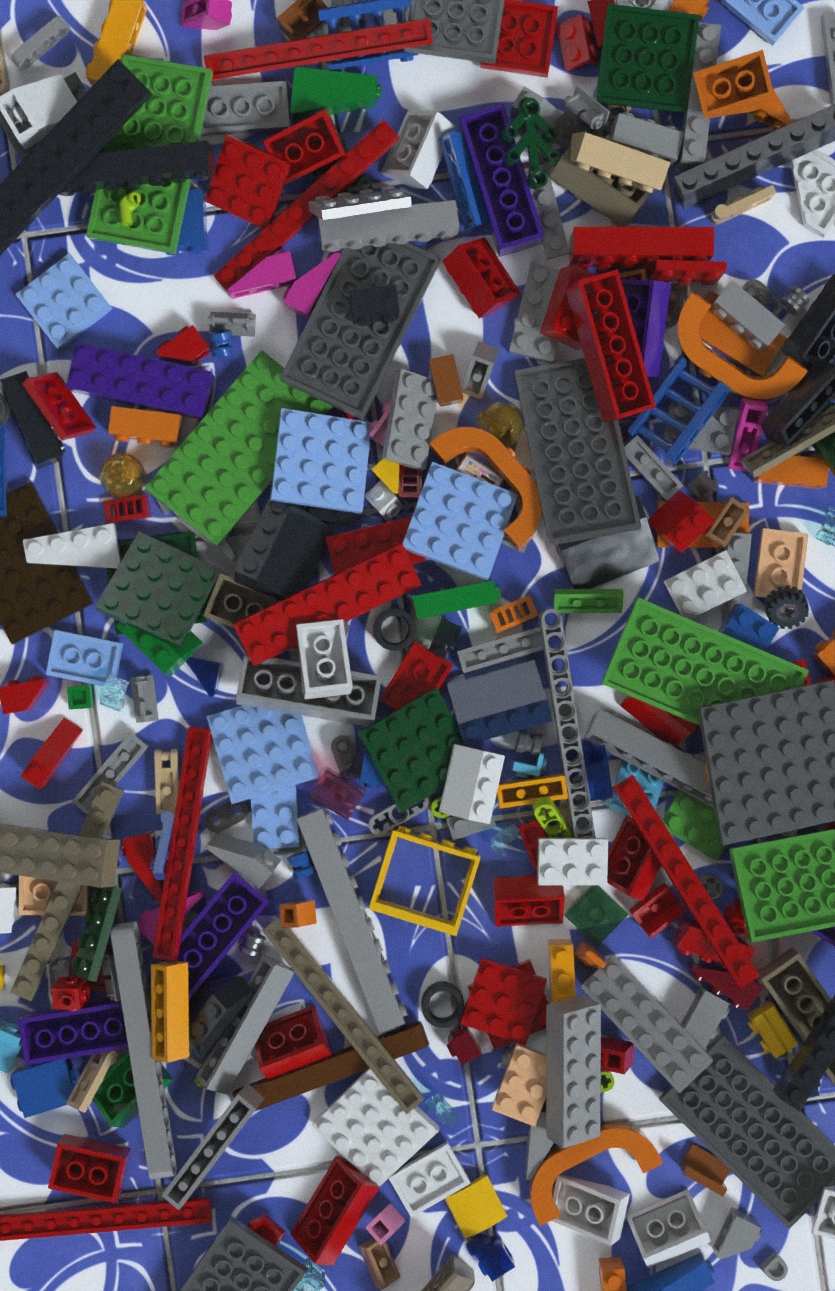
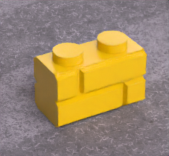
[747,1001,798,1058]

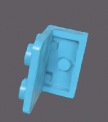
[603,760,664,816]
[0,1019,22,1073]

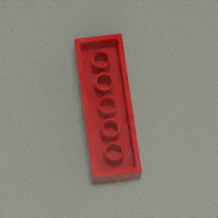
[569,227,714,271]
[565,269,656,423]

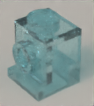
[293,1257,325,1291]

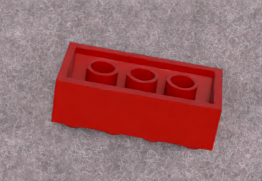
[290,1156,379,1266]

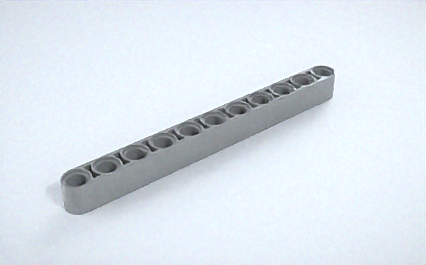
[539,608,596,838]
[111,921,176,1180]

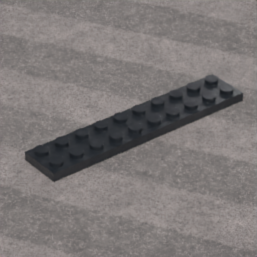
[0,59,153,256]

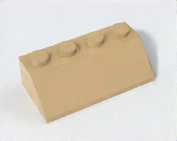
[570,132,671,193]

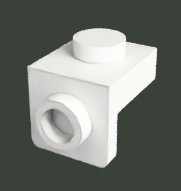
[364,481,403,521]

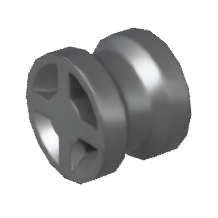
[780,286,810,316]
[699,874,723,899]
[239,930,266,957]

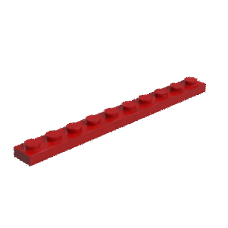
[204,17,433,80]
[214,119,400,293]
[152,727,212,961]
[612,775,760,989]
[0,1196,213,1241]

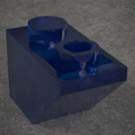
[582,745,613,801]
[466,1233,515,1282]

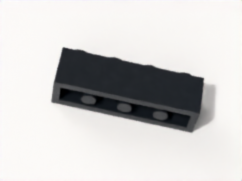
[760,360,835,447]
[0,371,65,470]

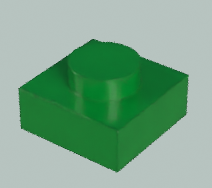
[67,685,93,710]

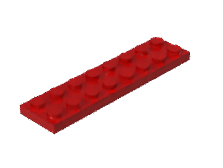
[233,543,422,666]

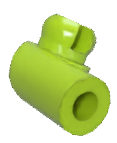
[119,191,141,226]

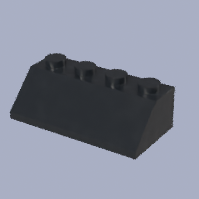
[781,274,835,373]

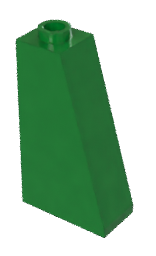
[290,67,382,121]
[412,580,501,620]

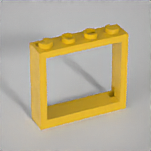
[369,825,481,936]

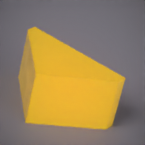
[371,459,399,496]

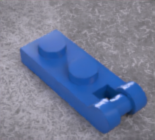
[150,811,174,880]

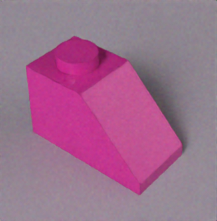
[181,0,232,30]

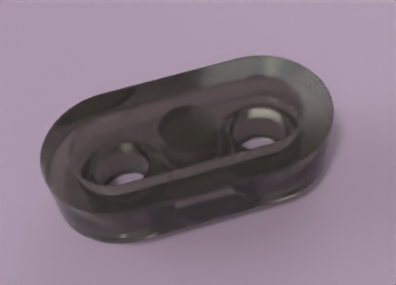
[554,112,599,141]
[742,279,782,316]
[665,283,685,330]
[331,735,362,780]
[205,801,249,833]

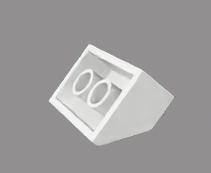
[381,111,455,189]
[439,744,505,824]
[626,1189,711,1269]

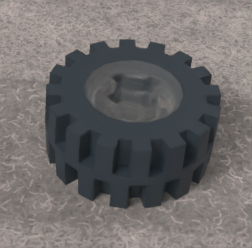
[765,585,809,629]

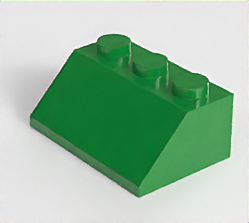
[116,622,203,676]
[93,1050,173,1128]

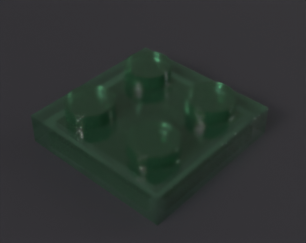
[564,885,629,947]

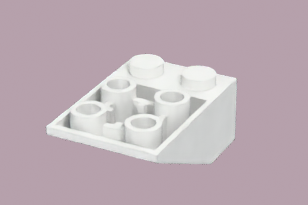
[0,74,77,150]

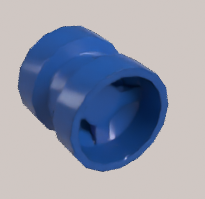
[209,329,234,357]
[287,850,316,880]

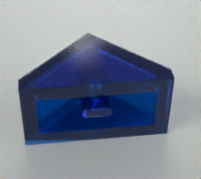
[186,657,223,697]

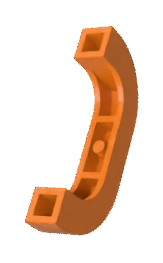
[678,291,808,399]
[429,427,542,551]
[529,1123,663,1226]

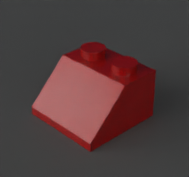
[648,490,715,555]

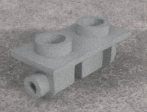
[564,86,610,132]
[208,311,256,337]
[131,675,159,723]
[102,953,121,1002]
[45,957,71,1009]

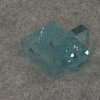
[815,506,835,547]
[99,675,129,712]
[489,821,520,857]
[423,1093,458,1128]

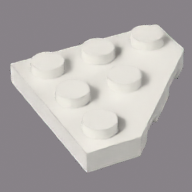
[790,149,835,238]

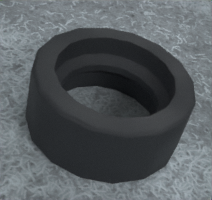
[373,608,416,651]
[421,981,464,1028]

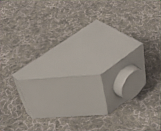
[461,341,500,399]
[712,1207,761,1259]

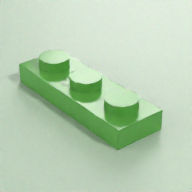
[553,589,624,613]

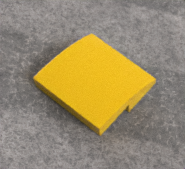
[445,1174,507,1239]

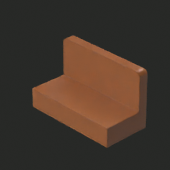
[679,1143,730,1197]

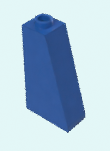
[627,1252,715,1291]

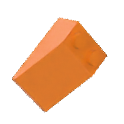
[693,50,774,119]

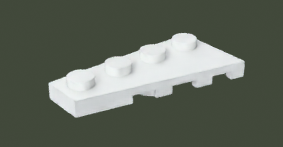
[23,523,122,569]

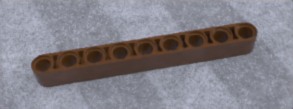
[232,1021,430,1111]

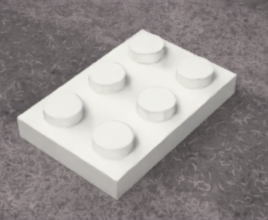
[664,550,747,619]
[537,837,608,885]
[389,1141,471,1218]

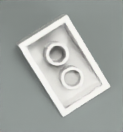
[296,619,353,699]
[551,1174,630,1246]

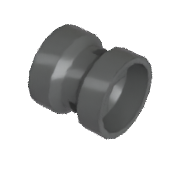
[515,730,543,757]

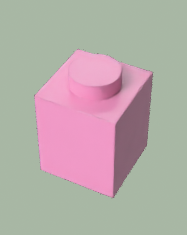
[365,1203,406,1246]

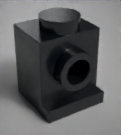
[428,618,463,658]

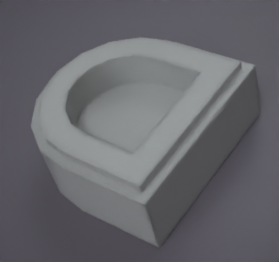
[759,1251,788,1281]

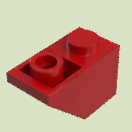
[156,325,211,365]
[0,675,50,715]

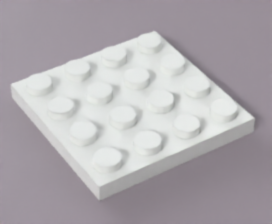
[311,1068,440,1187]

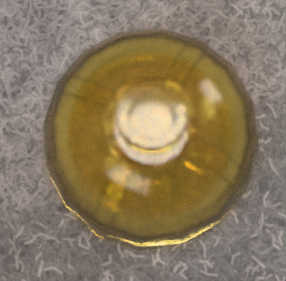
[476,402,523,447]
[99,453,147,498]

